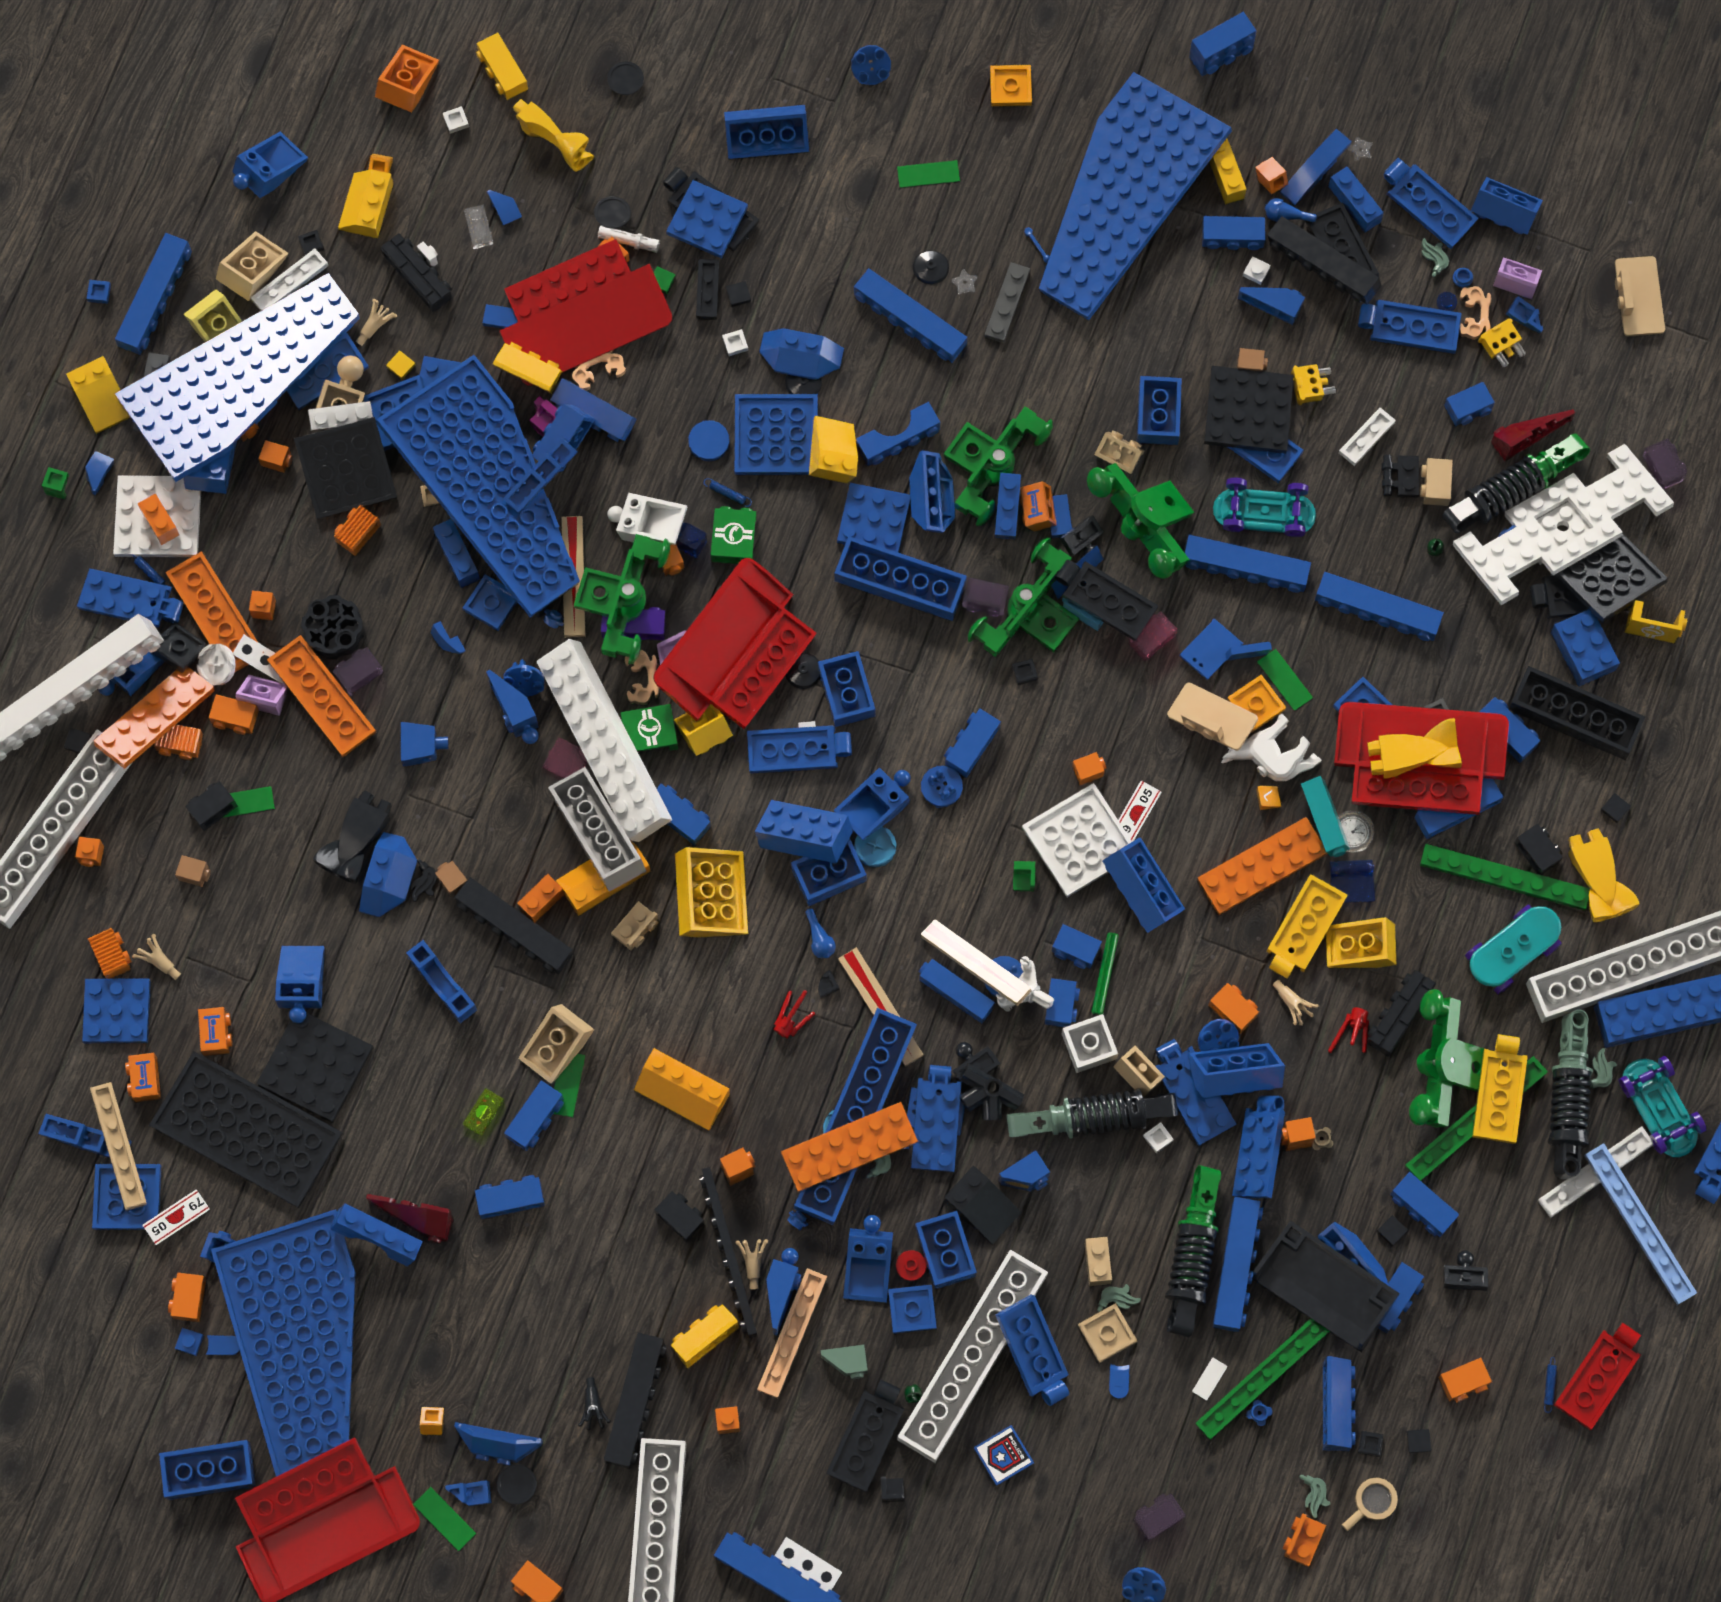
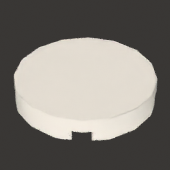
[197,644,236,685]

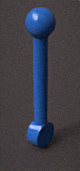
[1024,227,1050,263]

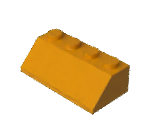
[556,840,650,916]
[634,1048,730,1131]

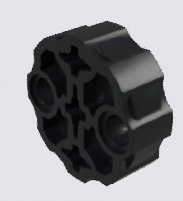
[301,595,365,659]

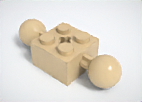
[315,356,365,430]

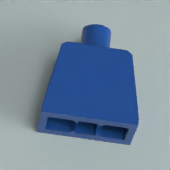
[401,722,449,766]

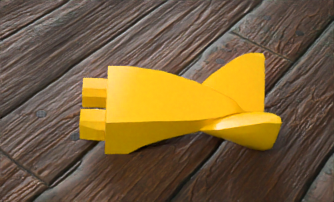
[513,99,594,172]
[1368,718,1462,778]
[1568,828,1640,922]

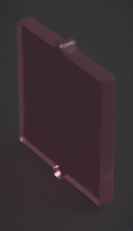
[543,737,588,778]

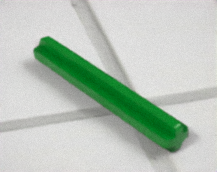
[1092,932,1119,1015]

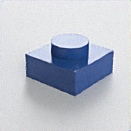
[87,280,111,304]
[175,1328,204,1356]

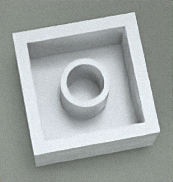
[1062,1014,1118,1073]

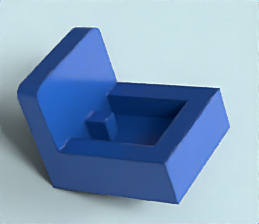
[200,1231,235,1263]

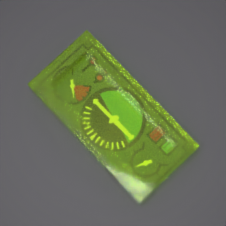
[463,1088,504,1136]

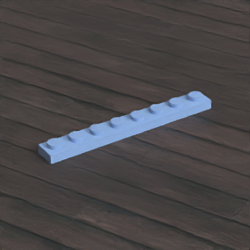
[1584,1143,1697,1305]

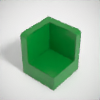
[42,467,69,500]
[1013,861,1035,892]

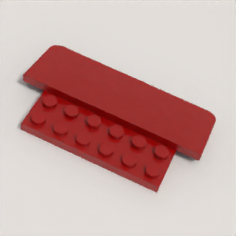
[500,239,672,386]
[653,558,817,729]
[1334,702,1509,815]
[235,1437,420,1602]

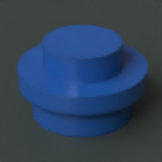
[1452,268,1473,288]

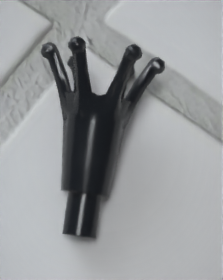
[578,1377,611,1430]

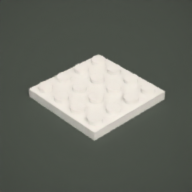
[113,476,201,557]
[1022,783,1132,897]

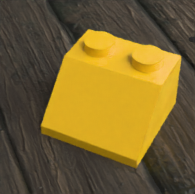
[674,704,733,756]

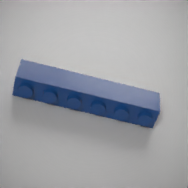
[115,233,192,355]
[854,268,967,363]
[1185,535,1311,593]
[1315,571,1444,641]
[1212,1197,1263,1332]
[714,1532,842,1602]

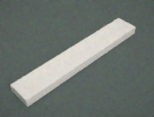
[1538,1126,1653,1218]

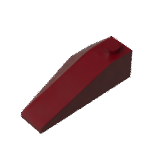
[1491,409,1576,461]
[366,1194,453,1244]

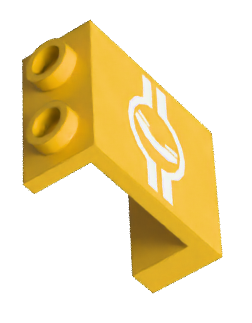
[1625,600,1687,643]

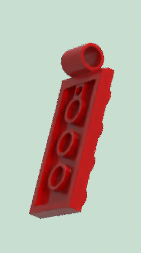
[1554,1322,1641,1430]

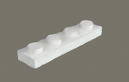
[251,249,328,311]

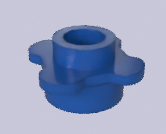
[543,609,564,628]
[787,1210,808,1230]
[1246,1400,1272,1426]

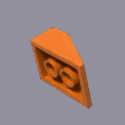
[375,45,439,113]

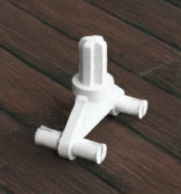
[996,956,1054,1011]

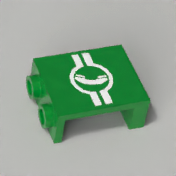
[711,506,757,564]
[621,704,678,752]

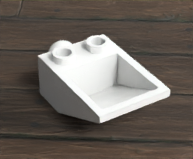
[607,493,688,545]

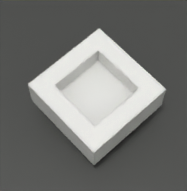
[443,106,469,134]
[417,241,438,267]
[1243,256,1271,285]
[722,329,748,356]
[1143,1122,1174,1153]

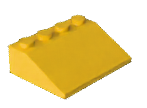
[675,847,748,937]

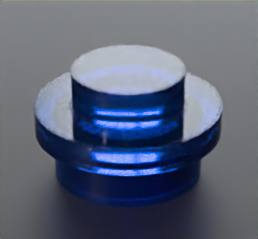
[1436,292,1457,311]

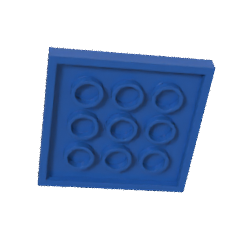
[735,394,818,475]

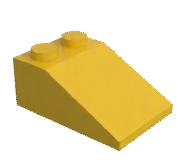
[66,356,130,434]
[809,416,858,483]
[1326,917,1396,968]

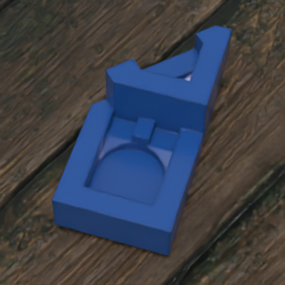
[487,190,522,225]
[1506,296,1543,333]
[85,451,114,495]
[431,621,466,654]
[445,1480,492,1506]

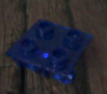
[1330,860,1375,903]

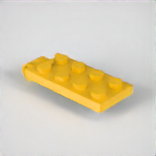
[1266,874,1348,979]
[1472,1034,1527,1144]

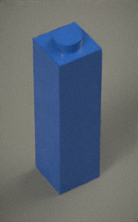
[919,959,995,1024]

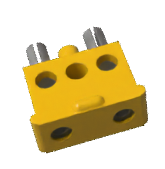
[1478,319,1526,367]
[1290,364,1336,405]

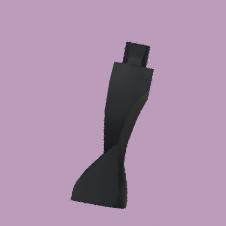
[313,790,392,884]

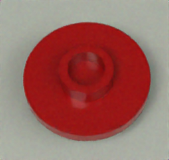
[896,1250,926,1281]

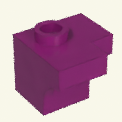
[530,396,558,437]

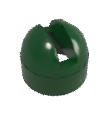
[1427,538,1444,556]
[904,1384,923,1403]

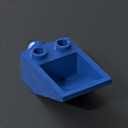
[232,131,308,198]
[98,652,164,696]
[486,670,539,744]
[834,768,911,840]
[275,946,325,1023]
[843,1215,893,1303]
[766,1248,802,1336]

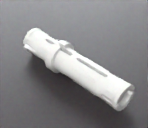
[598,225,660,253]

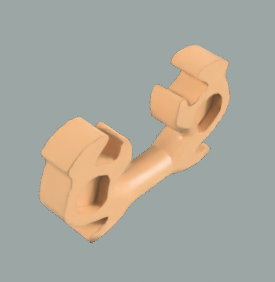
[1459,286,1491,340]
[572,351,626,391]
[625,650,659,705]

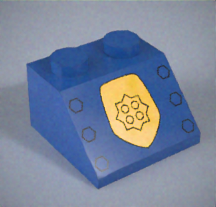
[998,1151,1050,1192]

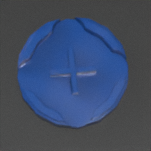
[689,420,730,461]

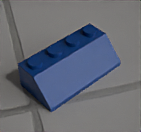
[724,105,809,159]
[1102,837,1185,933]
[1189,1043,1285,1098]
[1323,1356,1355,1451]

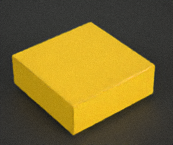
[386,351,416,380]

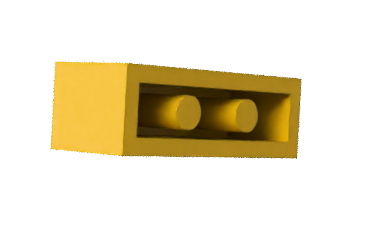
[476,33,528,100]
[1209,139,1246,204]

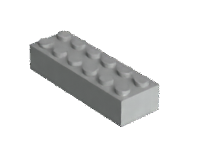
[548,767,646,892]

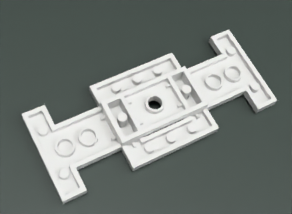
[1453,444,1674,605]

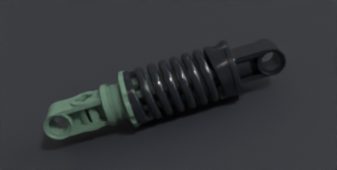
[1548,1009,1593,1180]
[1006,1088,1178,1139]

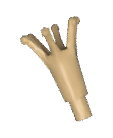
[355,299,397,346]
[132,934,181,980]
[1273,980,1319,1026]
[736,1239,768,1289]

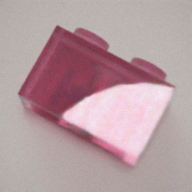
[1128,611,1178,661]

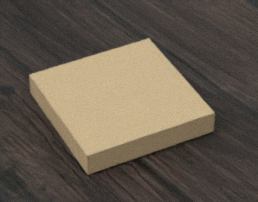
[1078,1303,1137,1363]

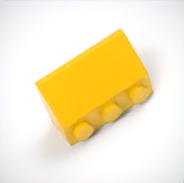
[338,169,394,238]
[493,342,562,394]
[671,1304,739,1368]

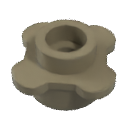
[1312,1127,1333,1150]

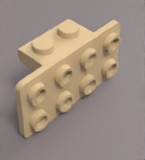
[1615,256,1665,336]
[1167,683,1258,751]

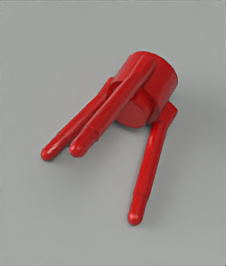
[773,990,815,1039]
[1328,1008,1370,1053]

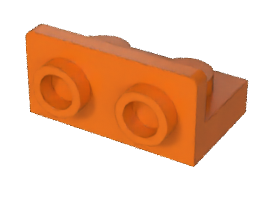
[1283,1514,1326,1567]

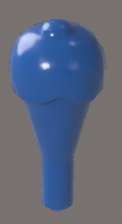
[1265,198,1317,222]
[805,908,836,959]

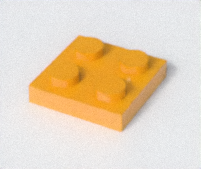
[990,65,1032,106]
[1227,675,1286,733]

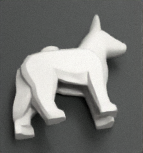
[1221,714,1322,781]

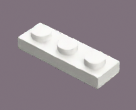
[308,401,373,431]
[1339,408,1396,466]

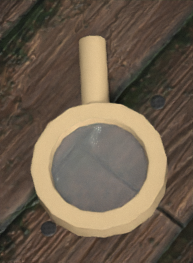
[1342,1478,1398,1531]

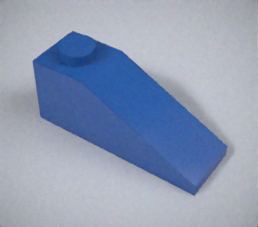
[1238,287,1305,325]

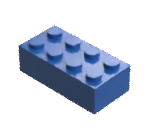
[755,800,853,863]
[159,1440,256,1500]

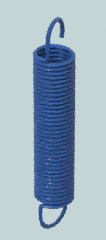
[704,478,752,507]
[132,554,167,586]
[1544,1357,1557,1413]

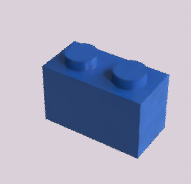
[1444,382,1495,426]
[1051,924,1102,969]
[1045,978,1080,1027]

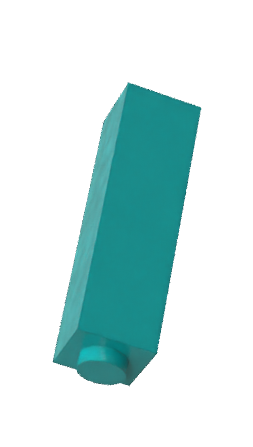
[1301,776,1350,857]

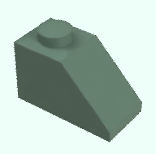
[821,1345,868,1379]

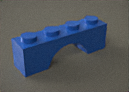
[856,402,940,466]
[406,940,477,1024]
[330,1204,423,1266]

